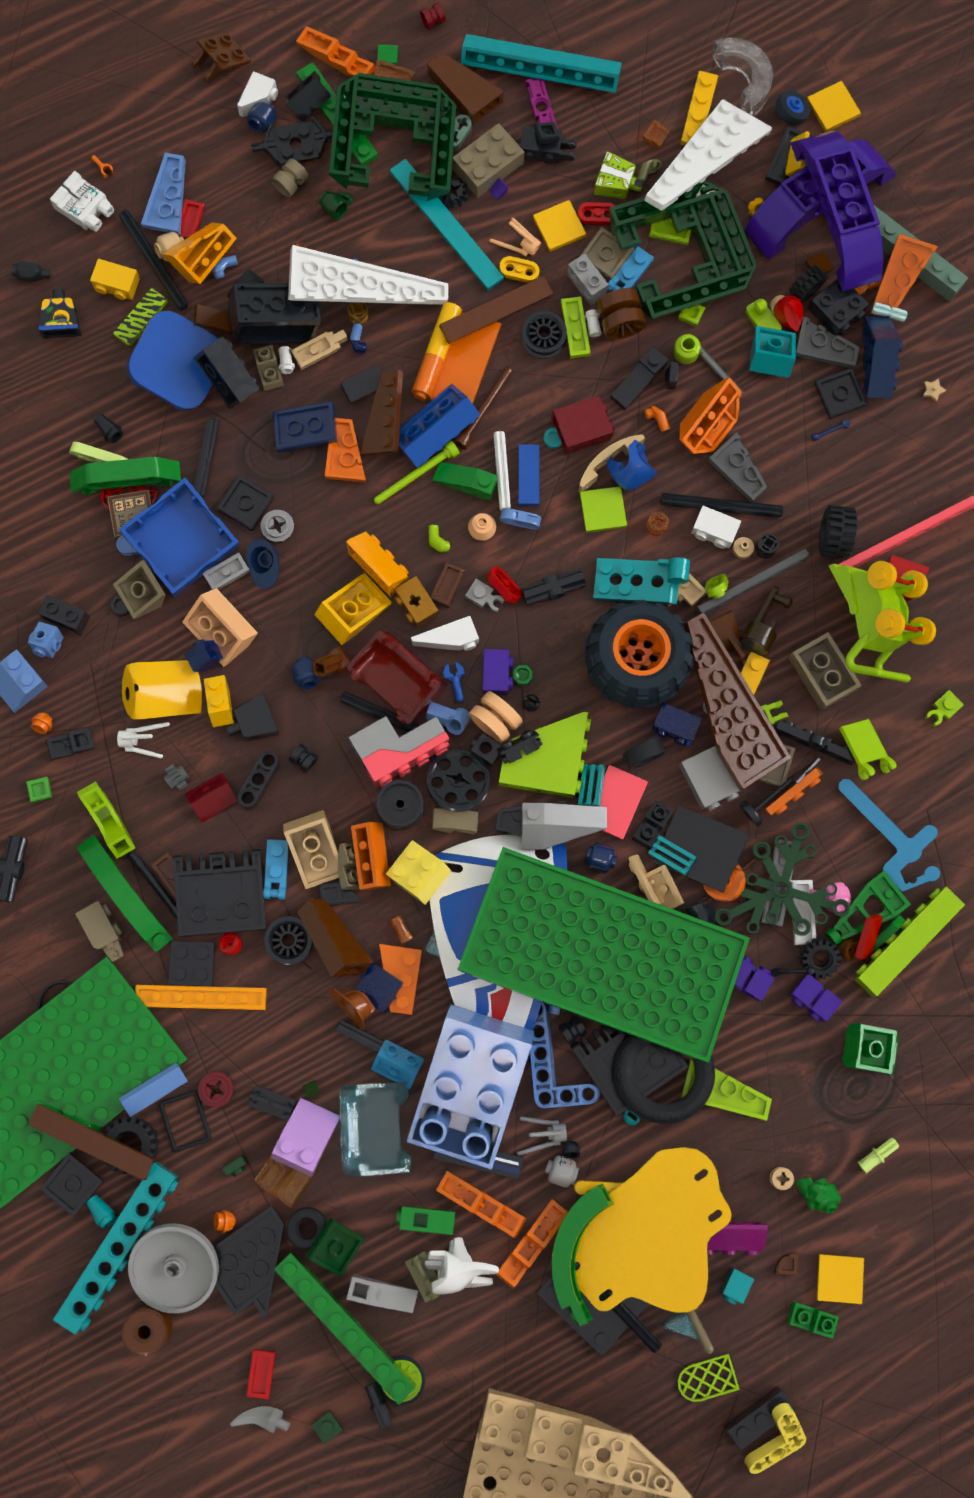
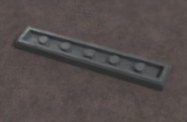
[695,548,809,616]

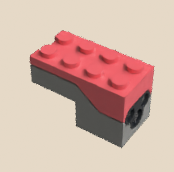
[349,716,449,788]

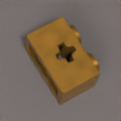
[394,576,439,628]

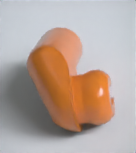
[644,406,670,432]

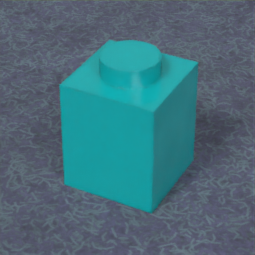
[720,1267,754,1305]

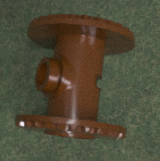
[122,1305,173,1356]

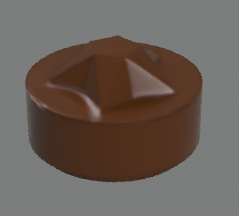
[840,938,859,961]

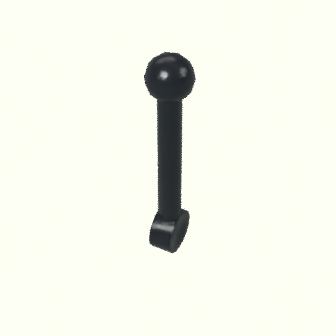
[772,967,815,976]

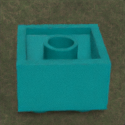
[749,326,796,378]

